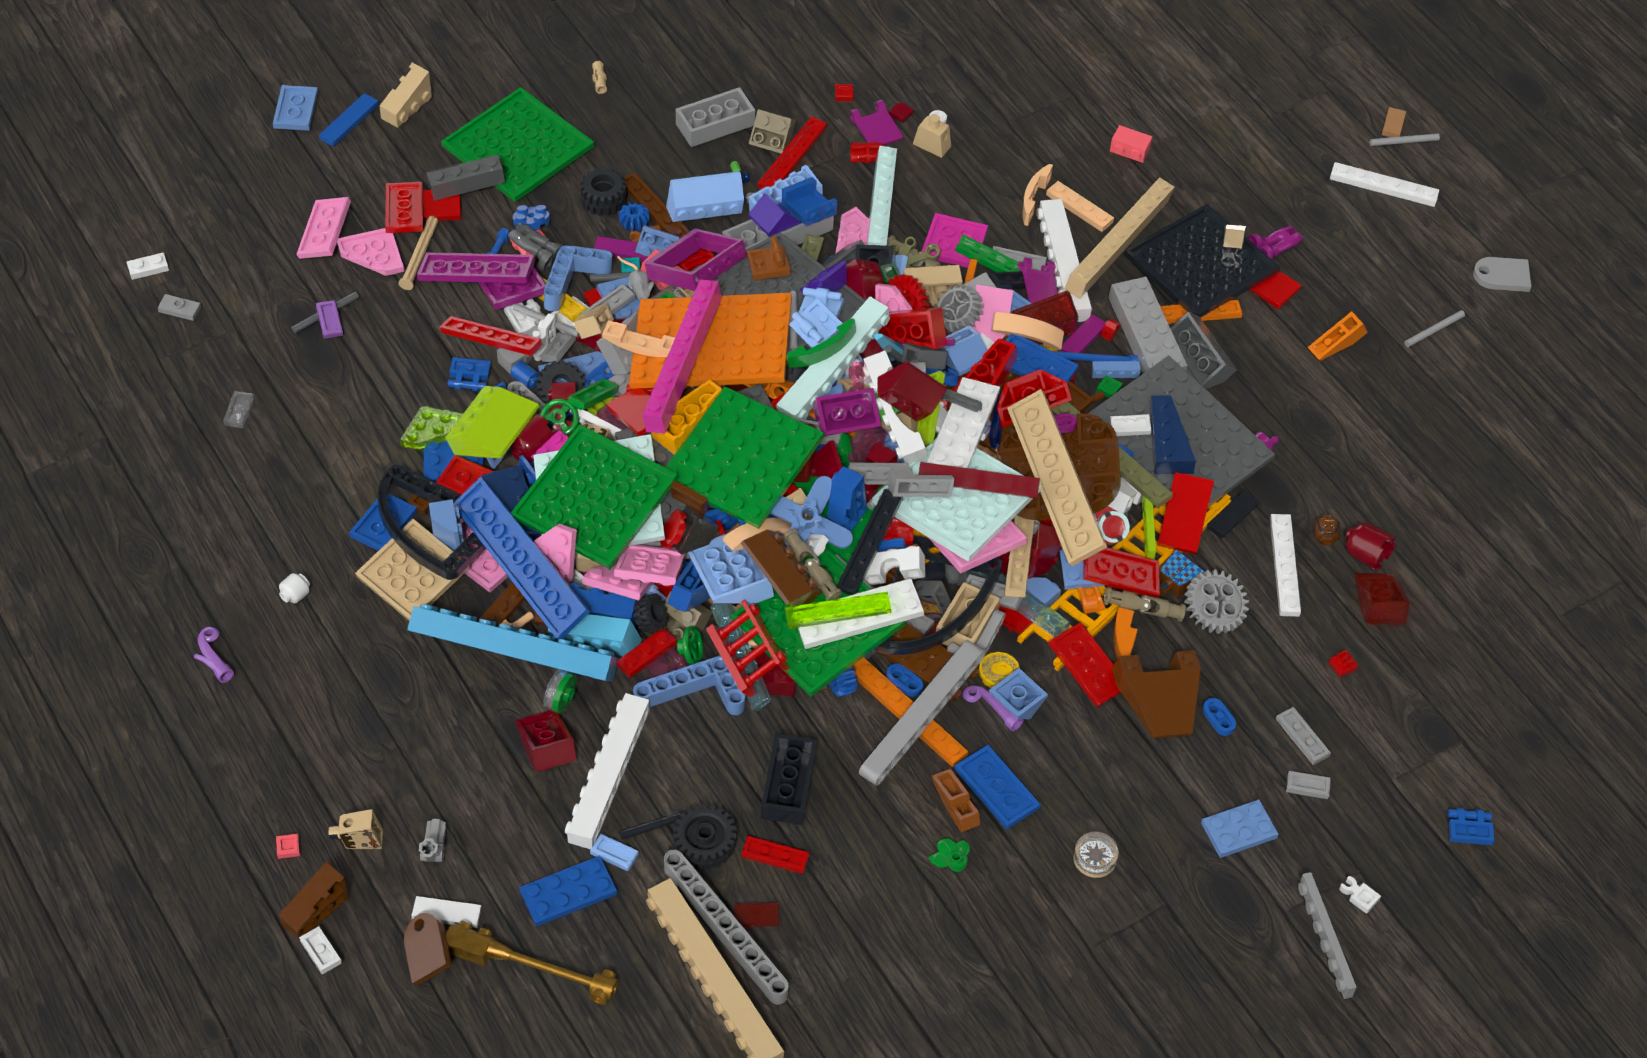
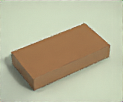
[1382,107,1406,137]

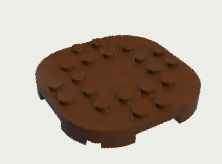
[1000,413,1121,520]

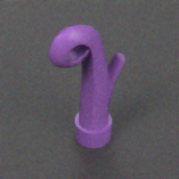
[194,627,234,683]
[963,685,1023,731]

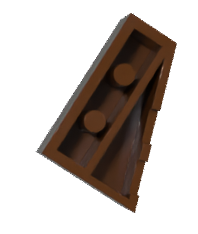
[279,862,349,941]

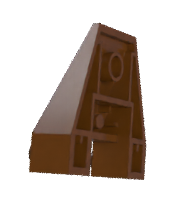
[1112,650,1201,739]

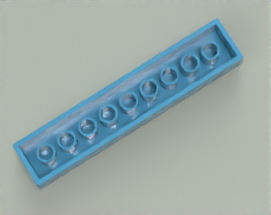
[407,604,619,682]

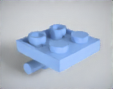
[798,287,844,318]
[789,299,842,348]

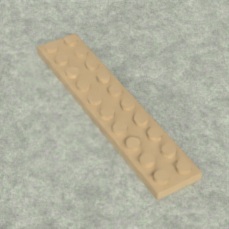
[1007,389,1107,566]

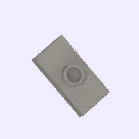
[158,294,201,321]

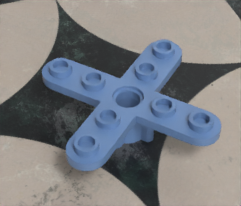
[770,476,853,549]

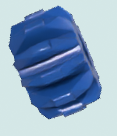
[619,202,650,232]
[829,666,858,697]

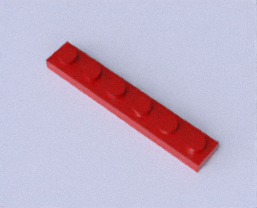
[758,116,827,189]
[440,316,542,356]

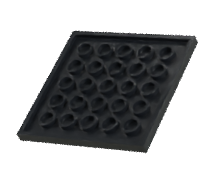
[1124,204,1280,318]

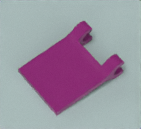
[850,100,903,146]
[1018,257,1061,310]

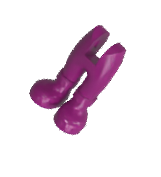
[1248,225,1303,259]

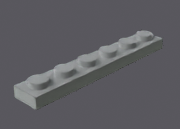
[1298,872,1357,999]

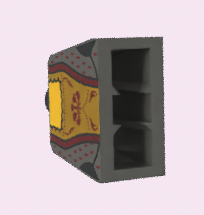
[914,580,951,621]

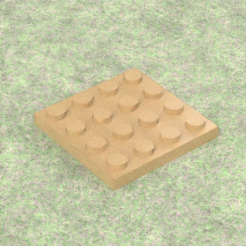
[355,519,470,621]

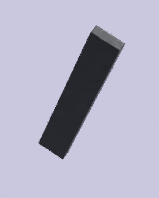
[836,489,903,595]

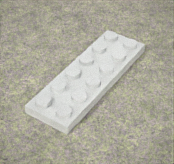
[927,377,1000,468]
[793,579,924,649]

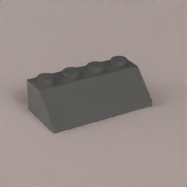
[425,154,505,201]
[1170,311,1237,389]

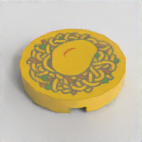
[979,652,1020,688]

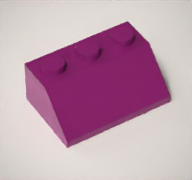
[812,388,881,436]

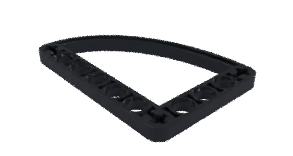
[378,465,486,580]
[874,535,1002,655]

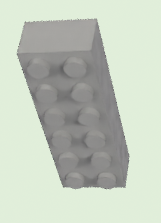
[722,206,834,250]
[1108,277,1187,373]

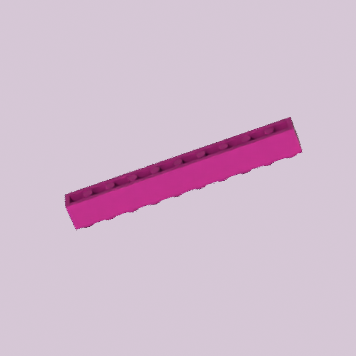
[642,280,722,434]

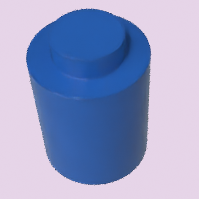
[510,361,540,389]

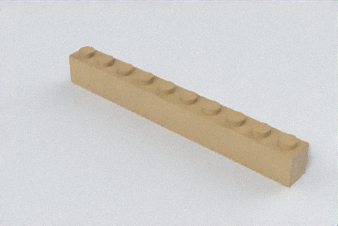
[1065,177,1174,299]
[646,878,784,1058]

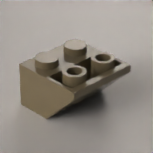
[749,109,796,154]
[664,592,713,642]

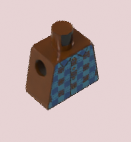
[1159,549,1205,597]

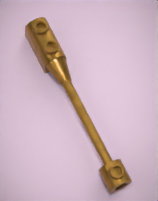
[445,921,618,1005]

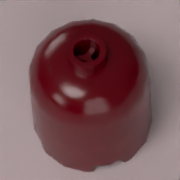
[511,415,557,462]
[1345,522,1396,571]

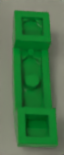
[786,318,856,368]

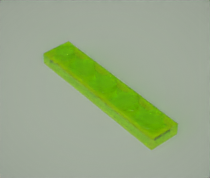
[785,592,891,629]

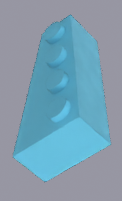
[548,614,642,657]

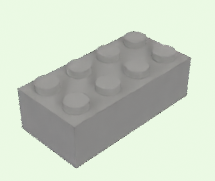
[676,87,755,147]

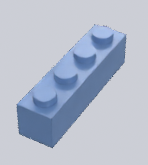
[1091,361,1141,378]

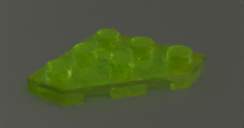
[400,406,464,449]

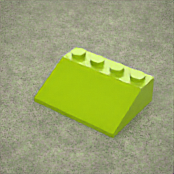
[445,386,540,459]

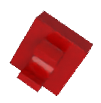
[1329,650,1358,678]

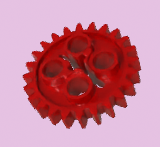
[886,275,929,310]

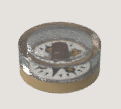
[1074,832,1118,878]

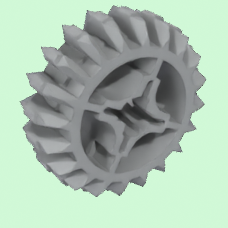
[934,284,984,333]

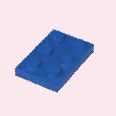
[349,493,417,551]

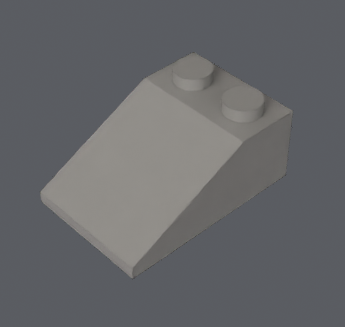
[596,313,638,375]

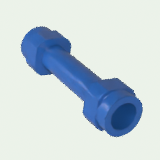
[487,228,510,254]

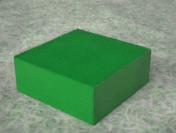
[1096,375,1123,398]

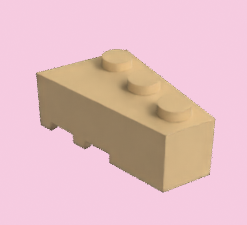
[380,63,432,128]

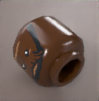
[1314,515,1340,545]

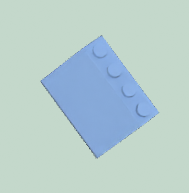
[686,533,774,603]

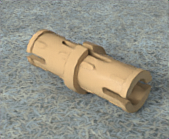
[592,61,607,94]

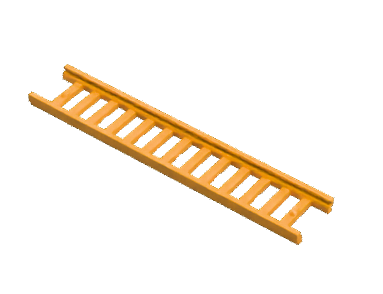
[1017,494,1231,671]

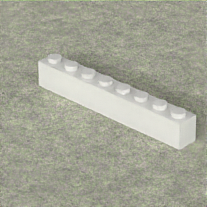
[1037,199,1092,323]
[565,693,650,849]

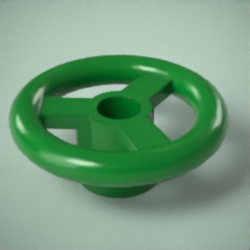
[540,399,579,436]
[677,625,703,665]

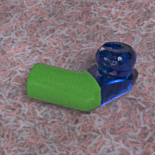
[730,161,750,184]

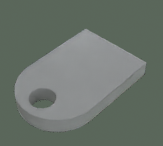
[1473,257,1531,292]

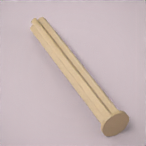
[399,216,438,290]

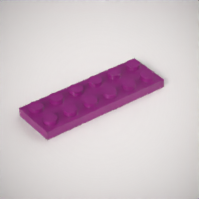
[417,253,535,284]

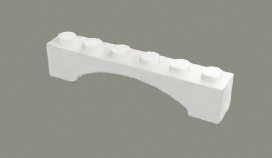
[862,351,928,464]

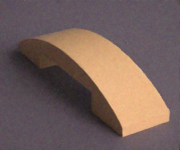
[1022,164,1053,226]
[991,312,1064,350]
[602,320,675,357]
[723,518,792,551]

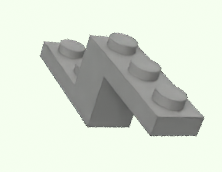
[849,463,954,497]

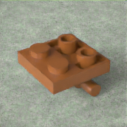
[747,237,791,281]

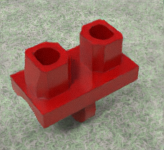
[850,141,883,164]

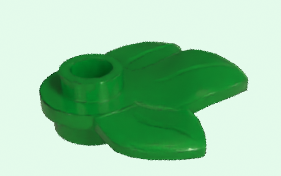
[928,838,970,872]

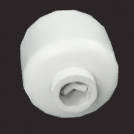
[279,573,310,604]

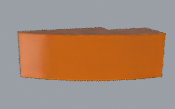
[1113,607,1138,659]

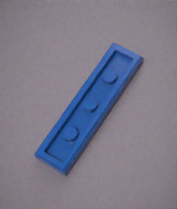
[319,93,379,147]

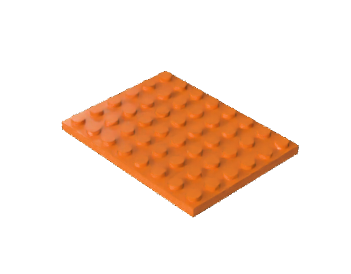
[629,293,792,389]

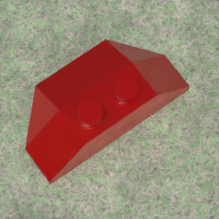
[996,369,1072,427]

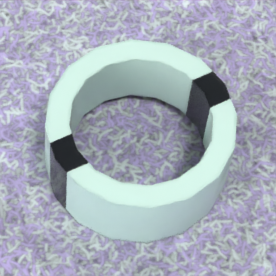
[1097,510,1130,543]

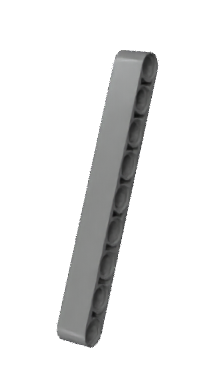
[859,640,985,786]
[664,850,789,1005]

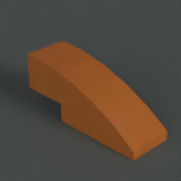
[932,769,980,832]

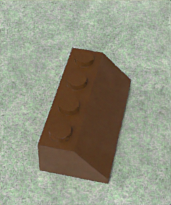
[741,530,821,609]

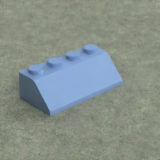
[666,171,744,222]

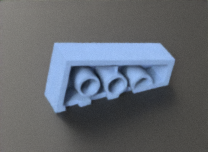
[749,165,823,212]

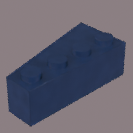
[1150,395,1196,474]
[482,465,542,541]

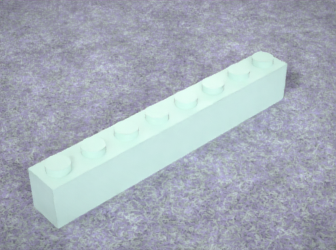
[866,146,897,246]
[776,297,890,419]

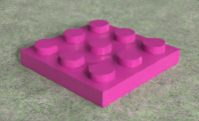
[922,213,988,268]

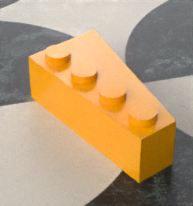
[651,379,722,455]

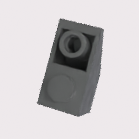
[901,343,949,370]

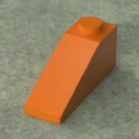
[1308,311,1368,361]

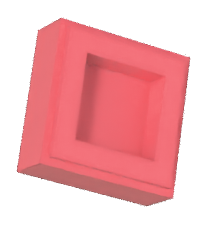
[276,834,300,859]

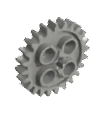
[1184,569,1249,634]

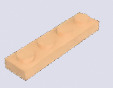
[1046,181,1114,232]

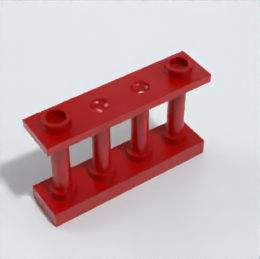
[706,600,789,698]

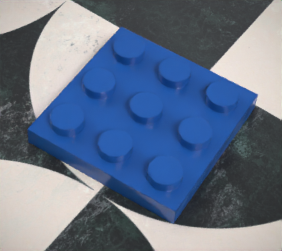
[424,438,484,490]

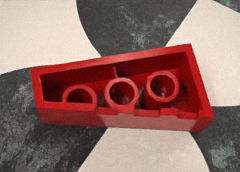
[878,307,947,349]
[949,338,1017,406]

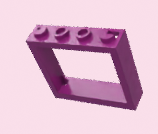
[644,229,747,291]

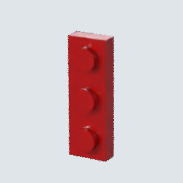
[616,628,677,678]

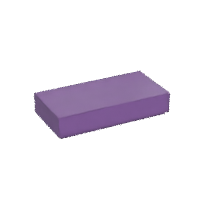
[316,300,343,339]

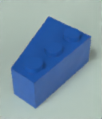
[827,466,867,532]
[667,561,710,612]

